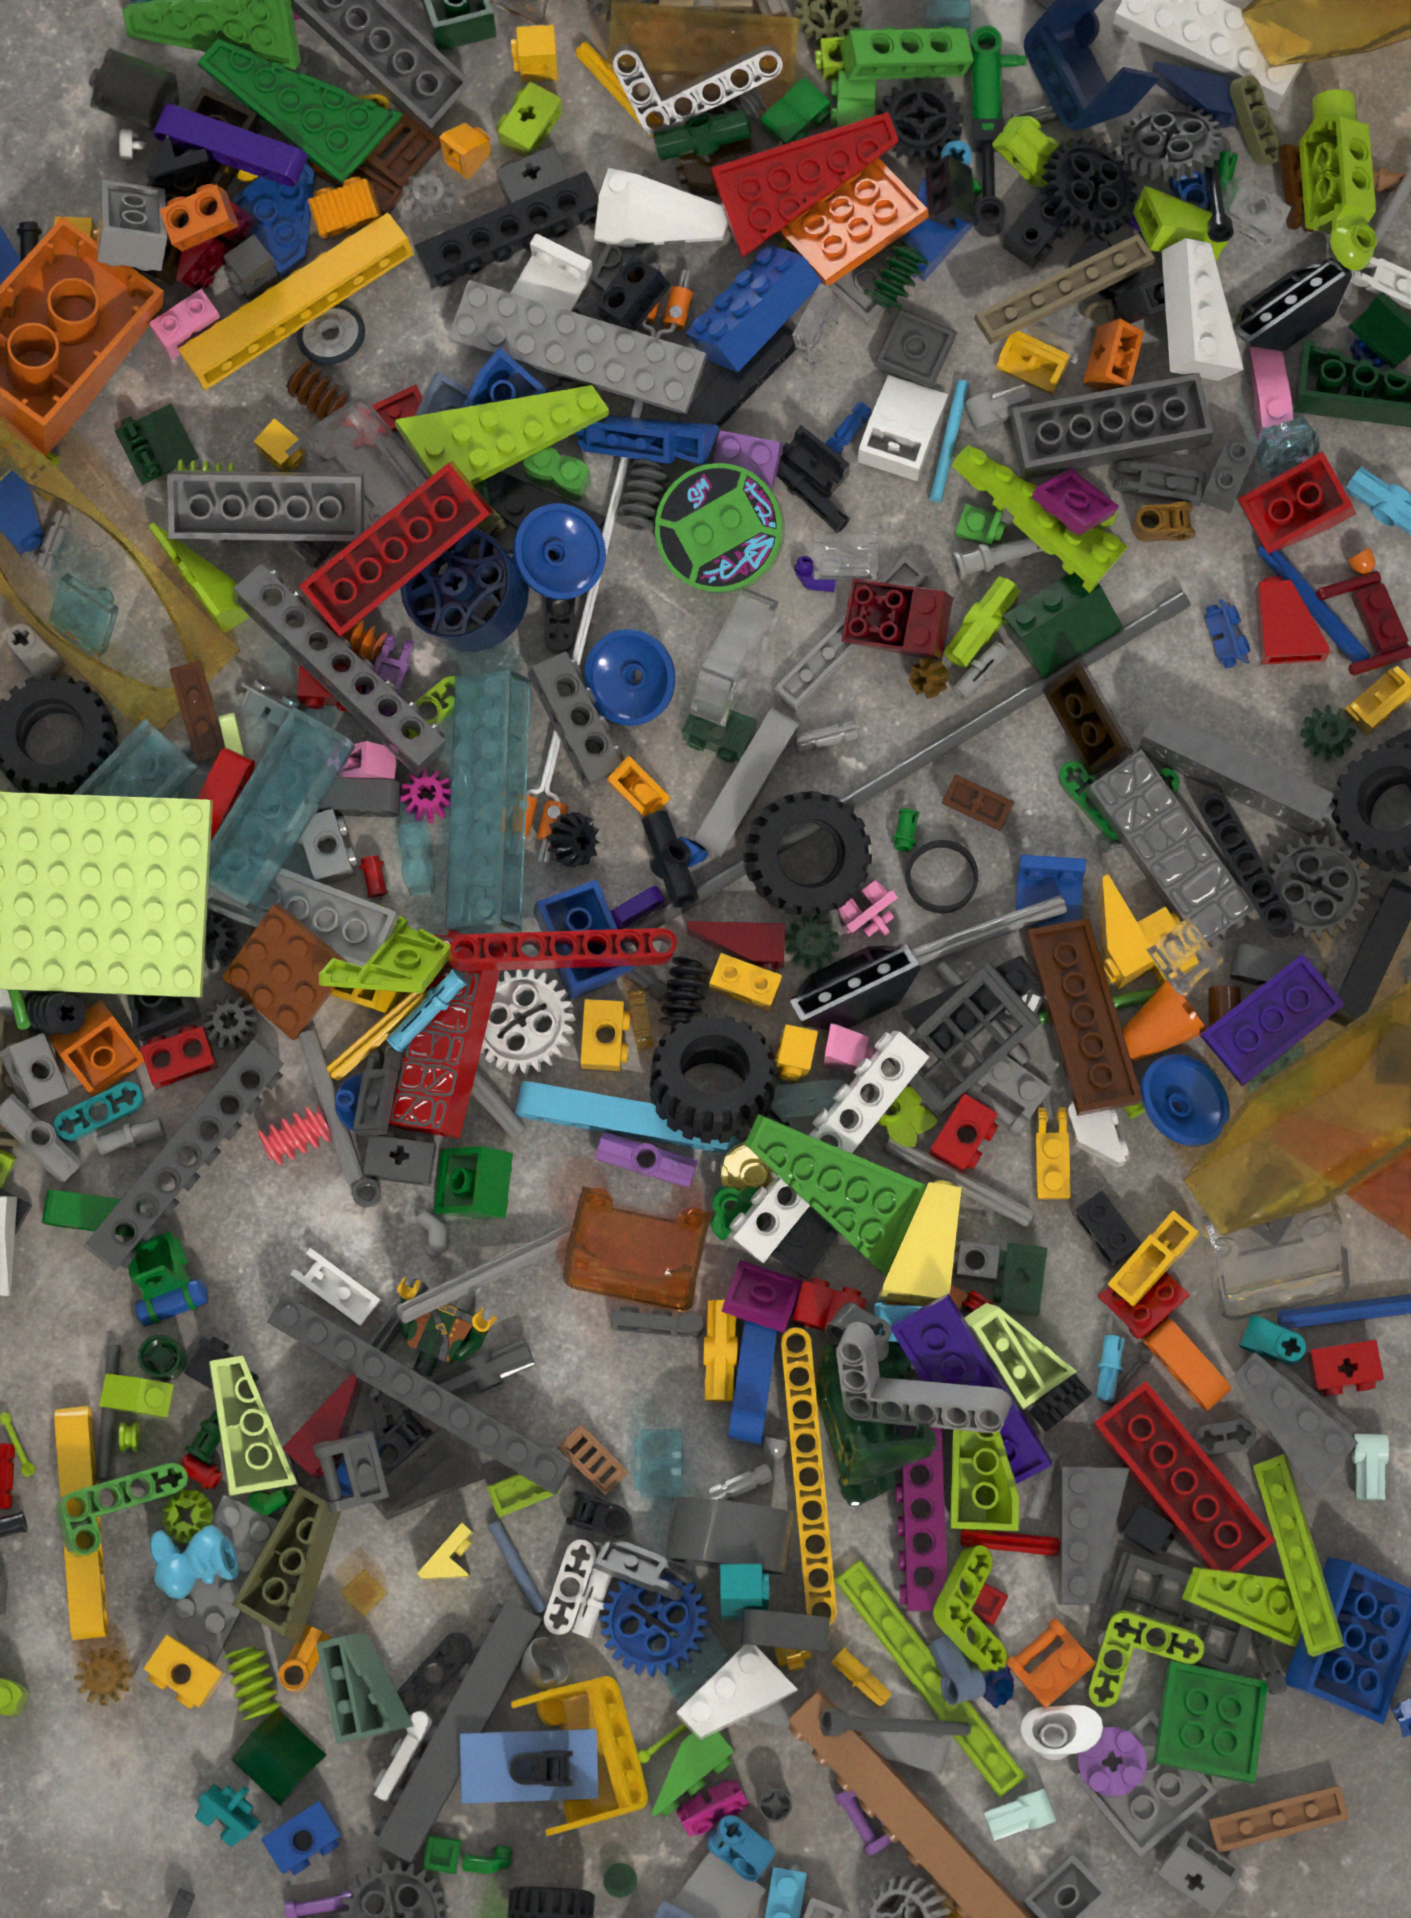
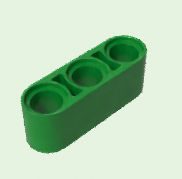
[41,1190,141,1237]

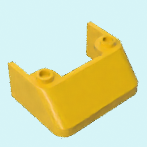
[511,1676,648,1836]

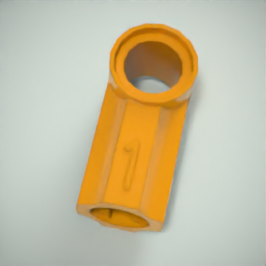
[278,1624,331,1693]

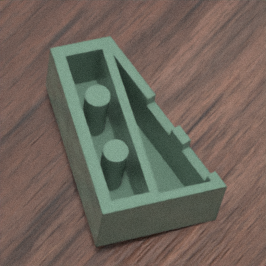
[316,1633,414,1744]

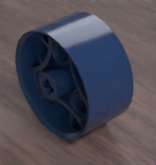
[400,528,529,652]

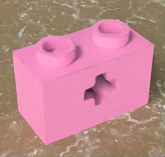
[149,289,221,361]

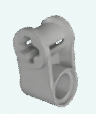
[6,624,66,681]

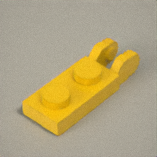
[1035,1107,1071,1200]

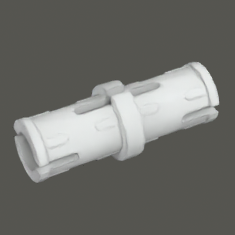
[571,1568,612,1639]

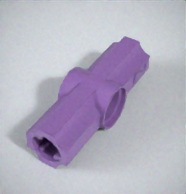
[595,1132,698,1189]

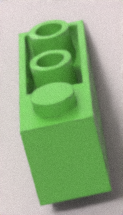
[651,1731,734,1818]

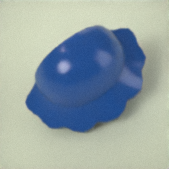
[678,836,709,868]

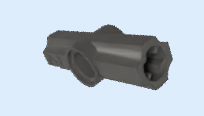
[432,1339,536,1398]

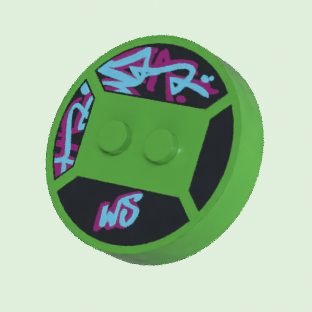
[655,463,785,594]

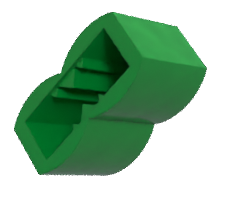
[760,77,831,145]

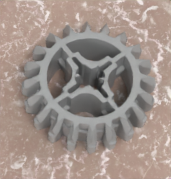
[864,1875,951,1918]

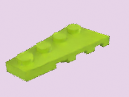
[1182,1567,1302,1648]

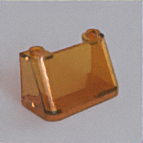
[563,1186,712,1311]

